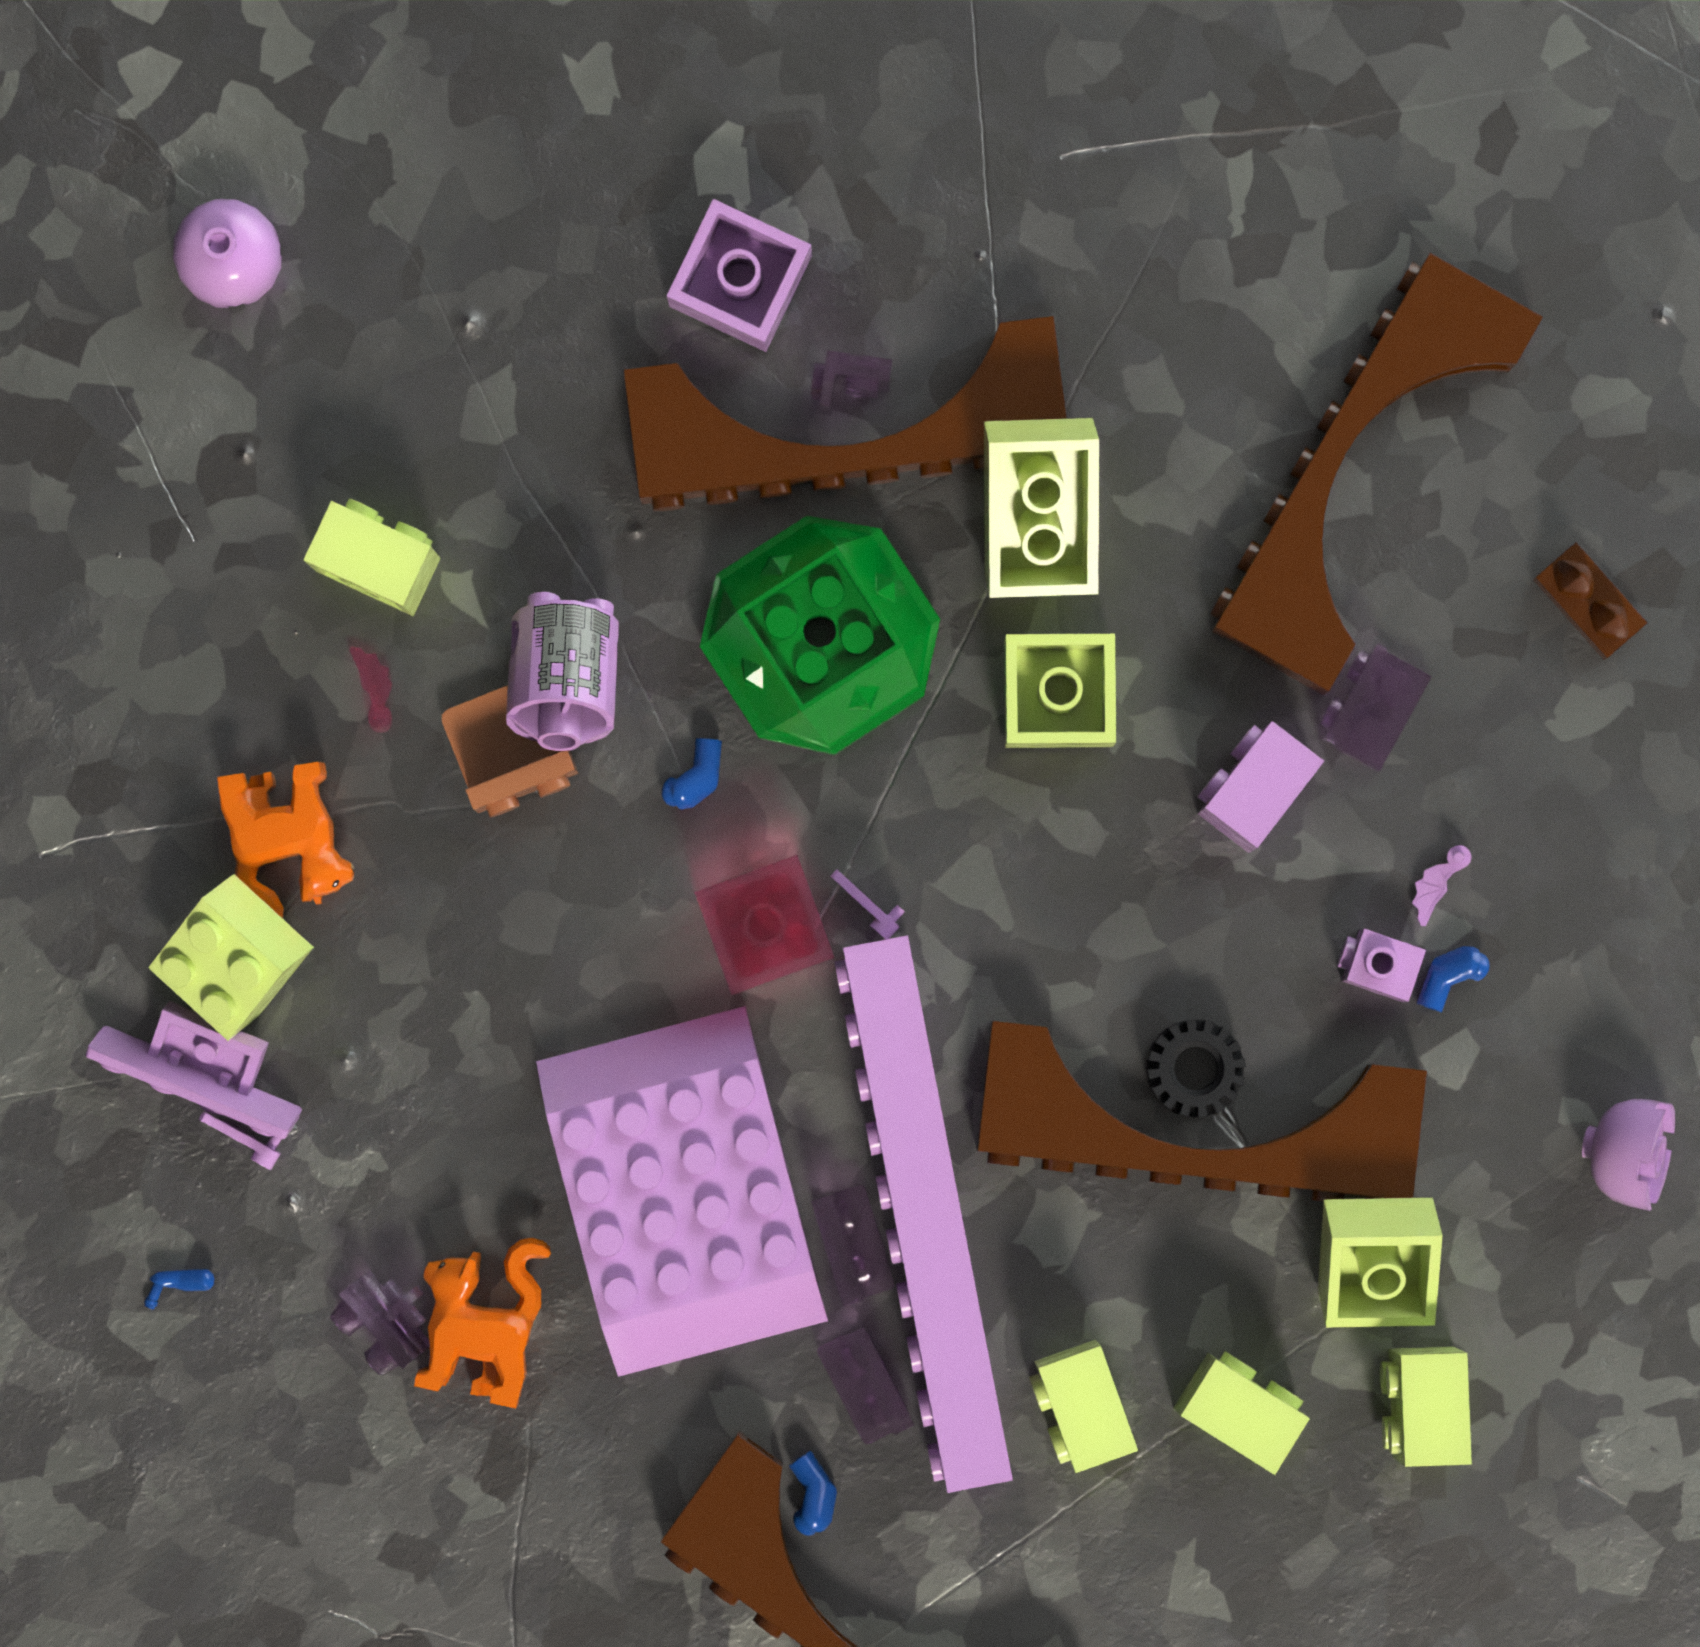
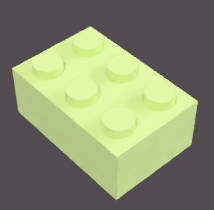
[984,418,1099,598]

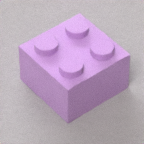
[667,199,812,352]
[1198,721,1324,853]

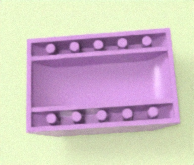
[536,1006,828,1377]

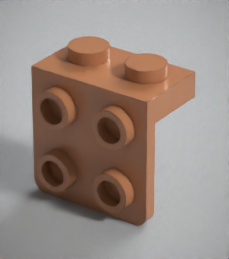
[442,685,579,818]

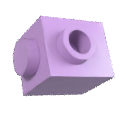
[1337,929,1426,1002]

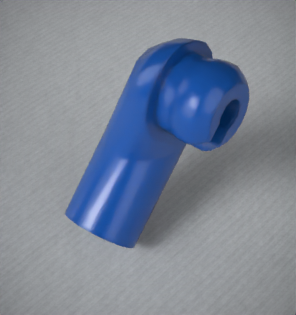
[661,738,722,810]
[1417,946,1490,1013]
[789,1450,837,1536]

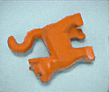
[217,762,355,919]
[414,1238,551,1409]

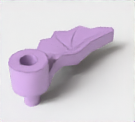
[1412,845,1472,926]
[830,869,905,940]
[199,1111,282,1170]

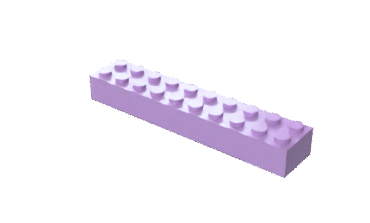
[834,935,1013,1493]

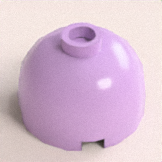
[173,199,282,308]
[1582,1099,1675,1211]

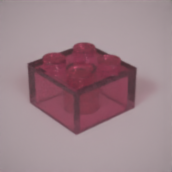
[694,855,835,996]

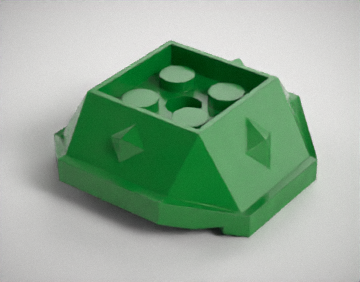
[699,515,940,756]

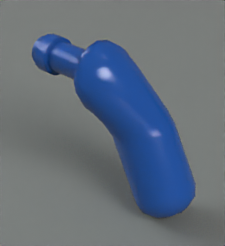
[144,1269,215,1309]

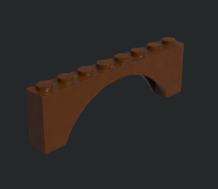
[1209,253,1543,696]
[624,316,1067,511]
[977,1021,1427,1202]
[661,1431,860,1647]

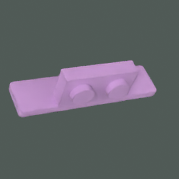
[85,1001,302,1139]

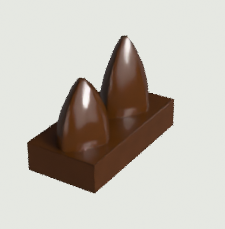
[1533,542,1647,660]

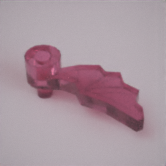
[349,646,393,733]

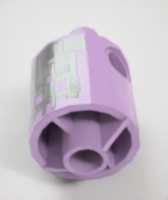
[506,592,619,751]

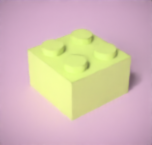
[304,498,441,616]
[1004,634,1116,748]
[148,874,314,1041]
[1318,1198,1442,1328]
[1029,1340,1138,1473]
[1380,1347,1472,1467]
[1174,1351,1310,1475]

